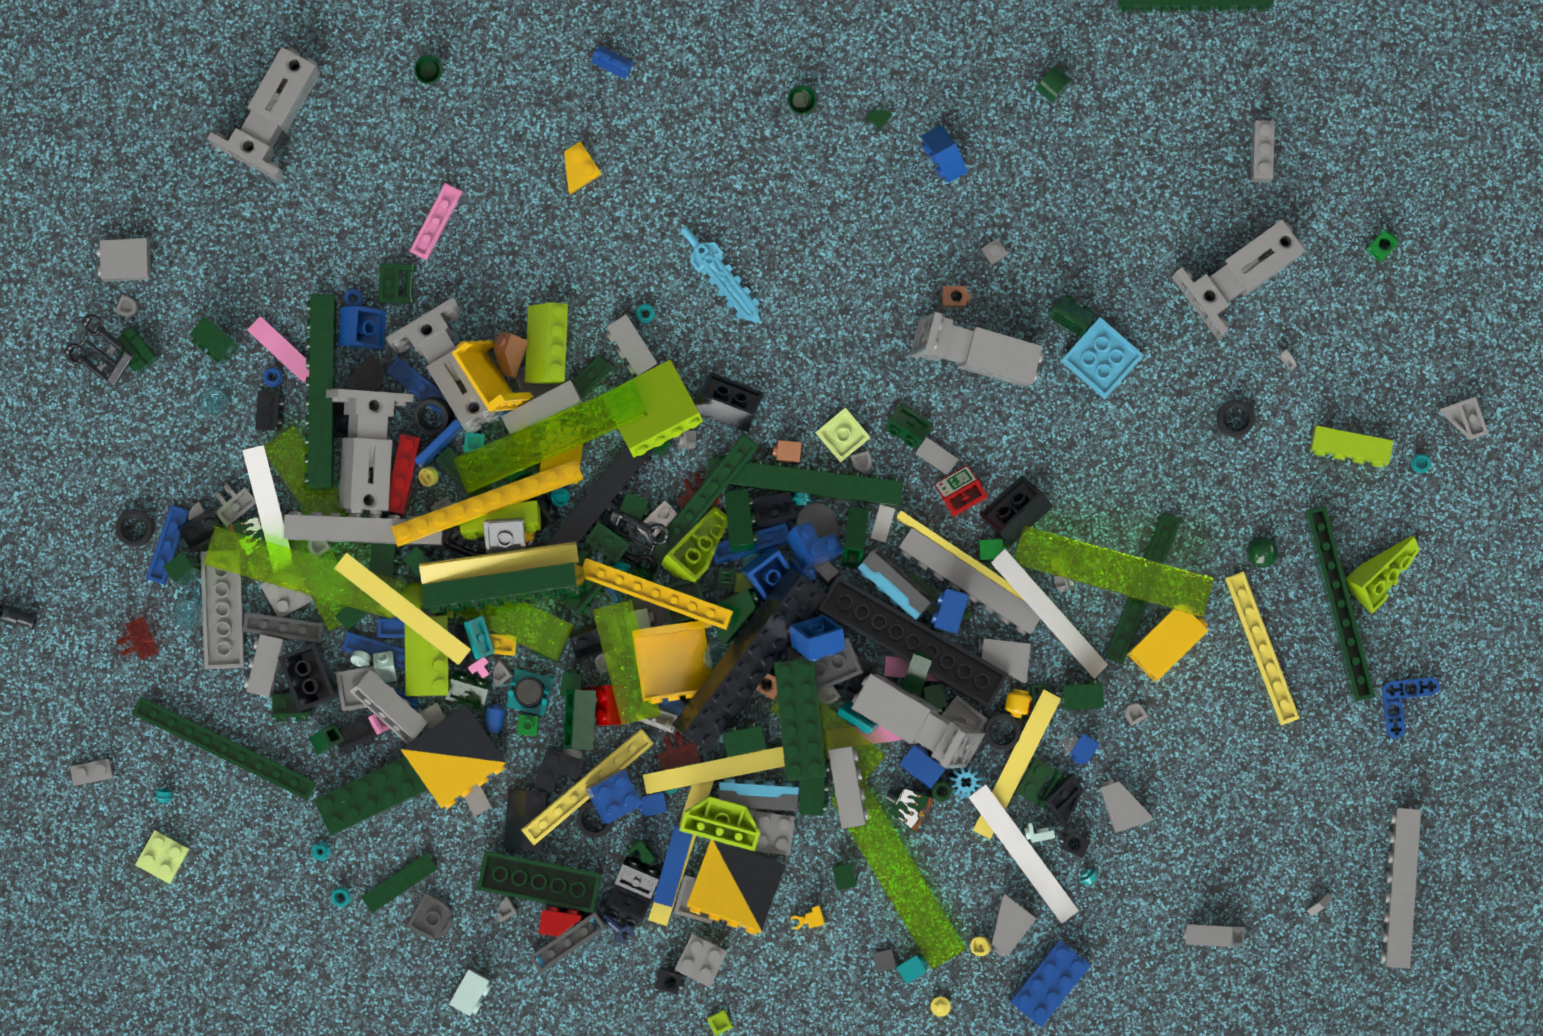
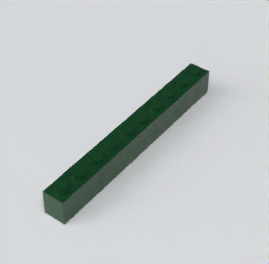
[304,294,336,490]
[706,455,903,507]
[1304,506,1375,702]

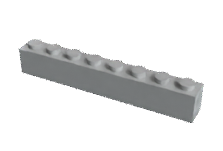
[283,511,444,546]
[899,528,1040,636]
[1380,808,1421,969]

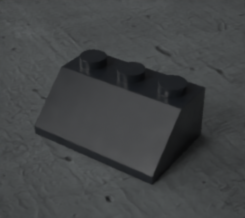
[696,372,764,432]
[979,475,1053,546]
[278,642,339,712]
[504,790,548,851]

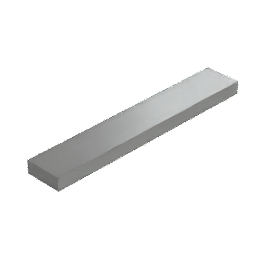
[420,703,492,817]

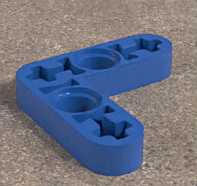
[1382,678,1440,739]

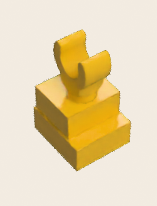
[790,905,825,929]

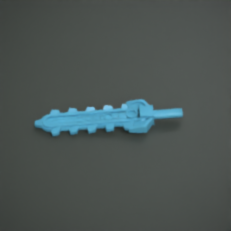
[681,226,760,324]

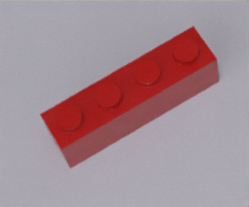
[385,434,422,516]

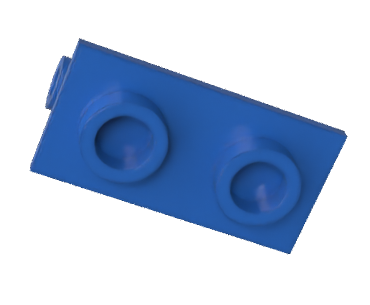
[591,45,634,79]

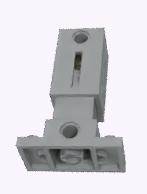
[207,47,320,183]
[1172,220,1305,340]
[386,297,500,433]
[909,312,1044,387]
[326,389,413,515]
[852,674,985,768]

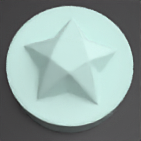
[350,650,371,668]

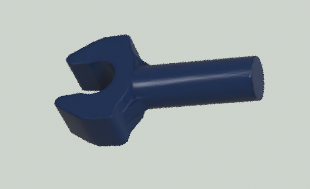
[601,913,634,944]

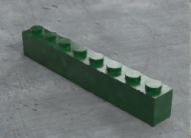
[1117,0,1274,13]

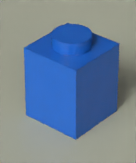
[1069,733,1100,765]
[638,792,668,817]

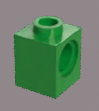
[1366,230,1399,263]
[978,539,1007,561]
[517,715,540,737]

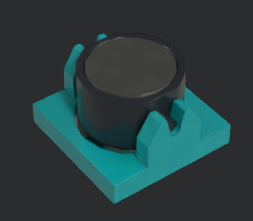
[506,669,554,716]

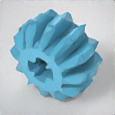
[949,766,982,799]

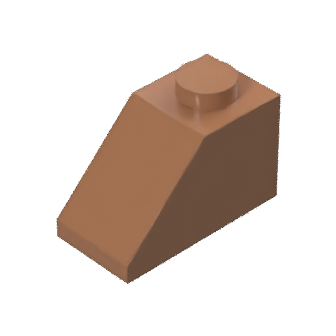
[494,331,529,378]

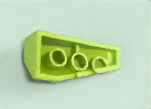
[661,506,728,582]
[1345,536,1419,614]

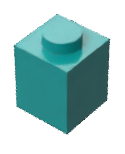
[896,955,928,984]

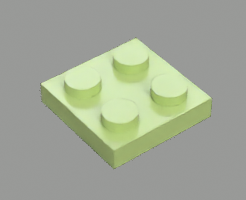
[815,408,871,463]
[135,830,190,884]

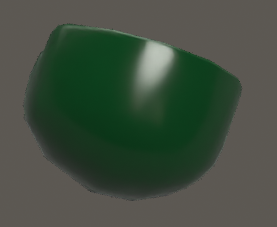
[414,55,444,84]
[787,85,817,115]
[1247,537,1278,568]

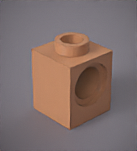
[942,286,970,308]
[773,440,802,464]
[756,674,777,700]

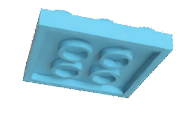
[1061,317,1144,400]

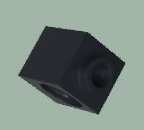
[1059,830,1091,858]
[654,969,685,994]

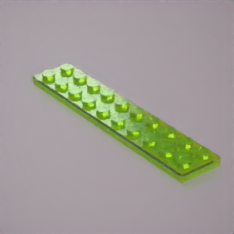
[454,381,648,493]
[1014,525,1214,617]
[204,527,404,619]
[831,780,966,970]

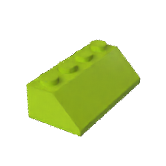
[525,303,568,385]
[404,616,448,696]

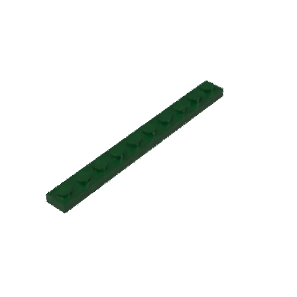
[132,697,317,800]

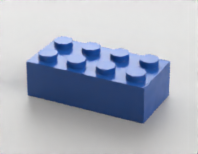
[1009,940,1091,1028]

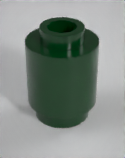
[931,782,952,802]

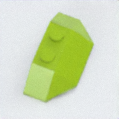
[679,796,760,851]

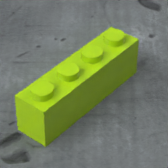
[1309,426,1393,468]
[460,501,541,540]

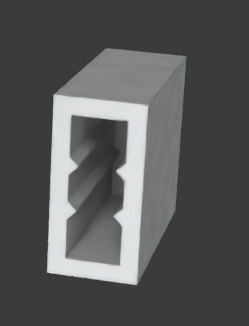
[97,238,151,282]

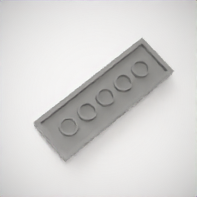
[201,550,245,670]

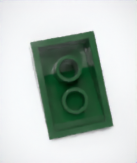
[1049,295,1095,338]

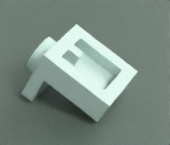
[373,651,398,683]
[1024,822,1055,843]

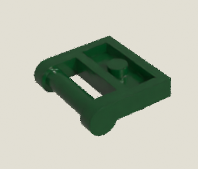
[379,263,416,305]
[1015,758,1065,810]

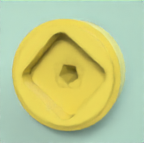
[419,466,438,487]
[970,936,991,956]
[930,997,951,1017]

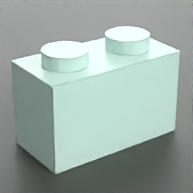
[449,969,491,1016]

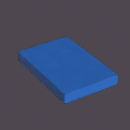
[414,420,464,468]

